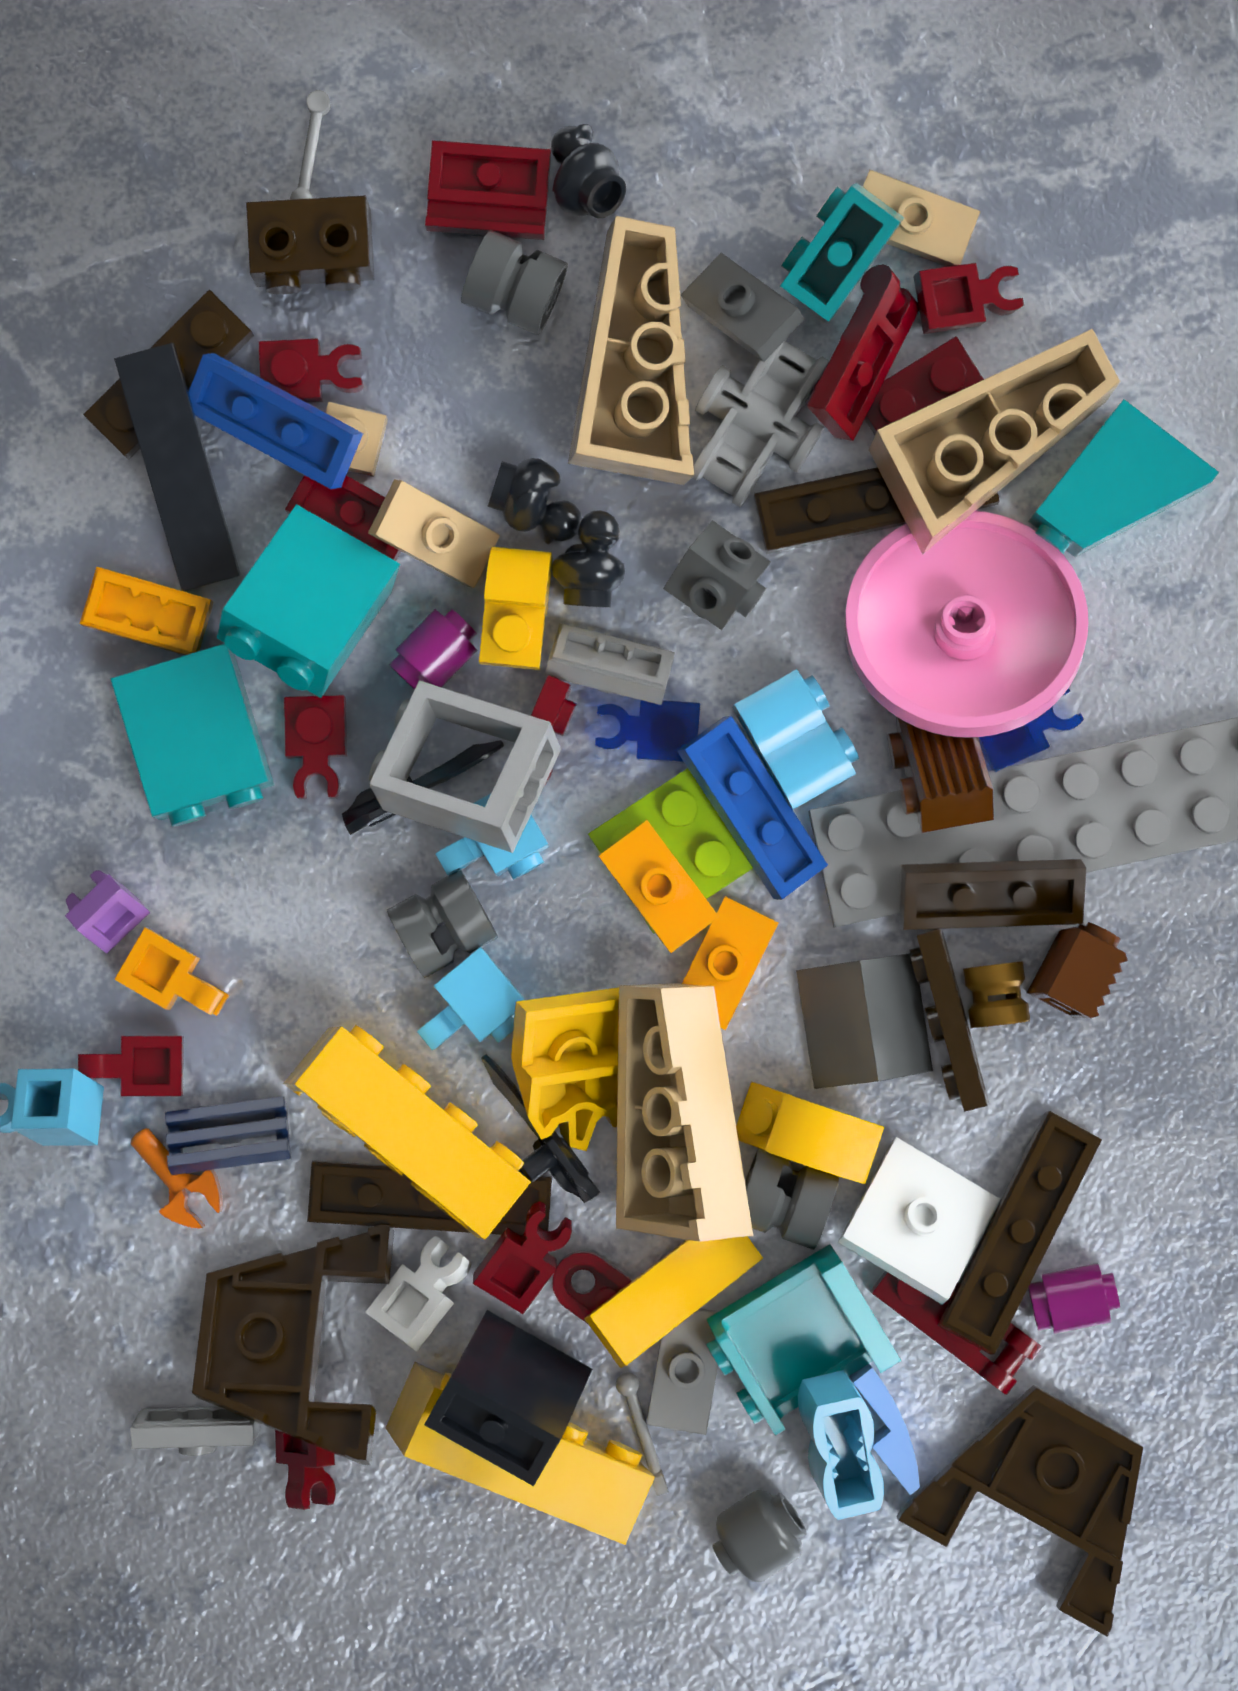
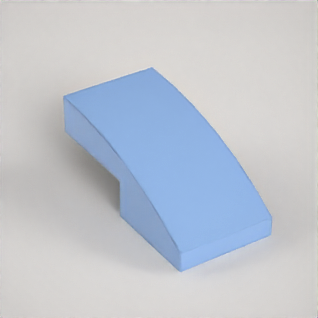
[849,1364,920,1495]

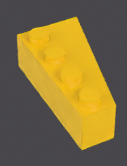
[283,1025,531,1240]
[386,1362,655,1545]

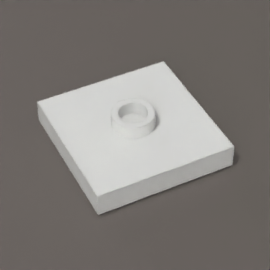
[838,1137,1000,1305]

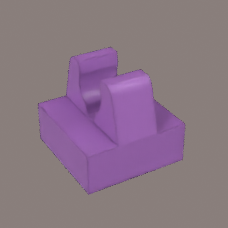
[65,870,150,954]

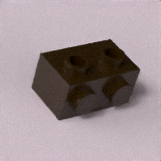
[246,195,374,294]

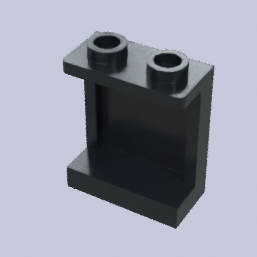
[424,1310,593,1487]

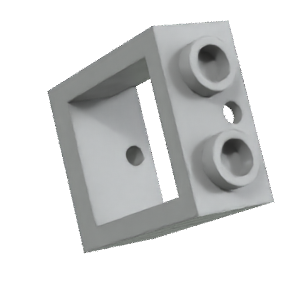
[369,680,561,853]

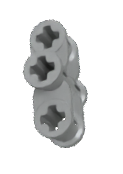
[692,339,829,507]

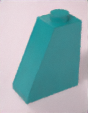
[1028,399,1219,557]

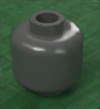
[712,1490,807,1582]

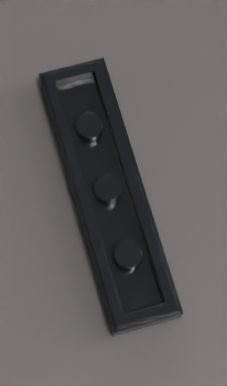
[114,343,241,591]

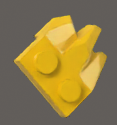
[511,987,619,1151]

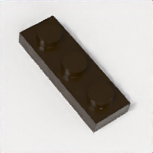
[83,289,254,460]
[900,859,1087,930]
[909,929,989,1112]

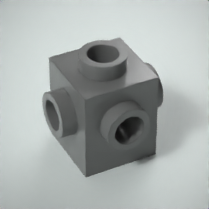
[663,520,771,630]

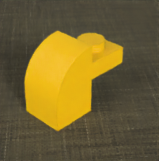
[479,546,553,670]
[736,1081,884,1184]

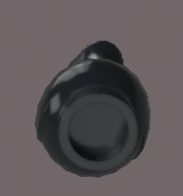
[551,124,626,218]
[487,458,582,544]
[552,510,625,607]

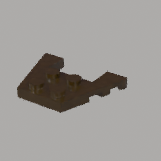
[192,1224,394,1465]
[896,1385,1143,1637]

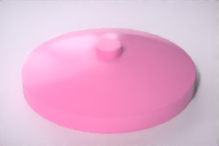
[845,511,1089,737]

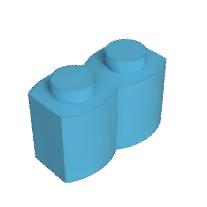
[732,669,859,810]
[798,1370,884,1520]

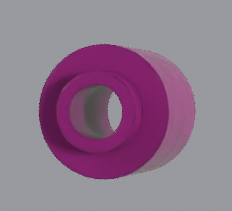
[389,609,478,690]
[1028,1263,1120,1334]

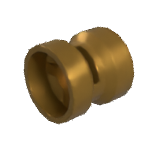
[963,961,1030,1028]

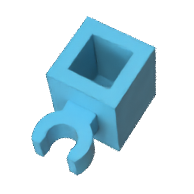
[435,793,549,880]
[417,947,526,1050]
[0,1068,104,1146]

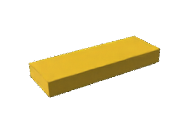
[584,1236,763,1368]

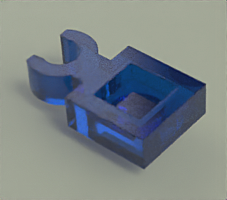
[978,688,1084,773]
[595,700,700,764]

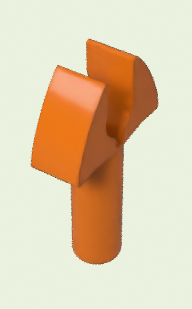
[131,1128,223,1229]

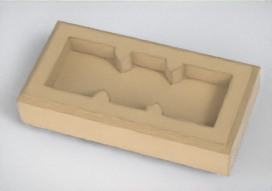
[863,169,980,267]
[368,479,500,588]

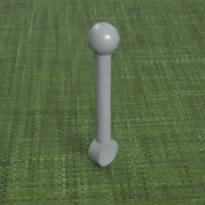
[290,90,331,200]
[616,1372,669,1496]

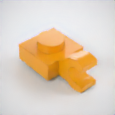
[114,927,229,1016]

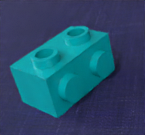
[780,182,904,322]

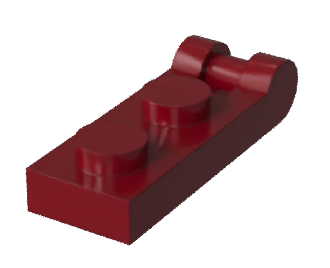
[807,264,919,441]
[870,1271,1043,1395]

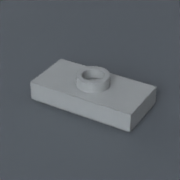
[545,623,675,705]
[646,1309,718,1435]
[130,1407,260,1456]

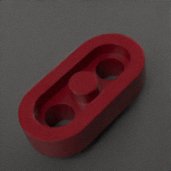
[552,1251,633,1325]

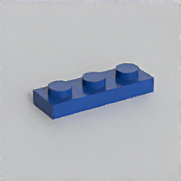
[188,353,363,489]
[677,716,828,900]

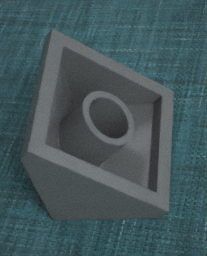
[796,953,933,1089]

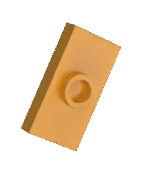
[79,566,214,655]
[598,820,719,954]
[682,896,779,1030]

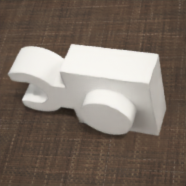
[365,1236,472,1352]

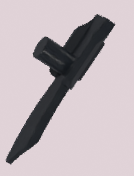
[342,740,505,835]
[481,1054,600,1203]

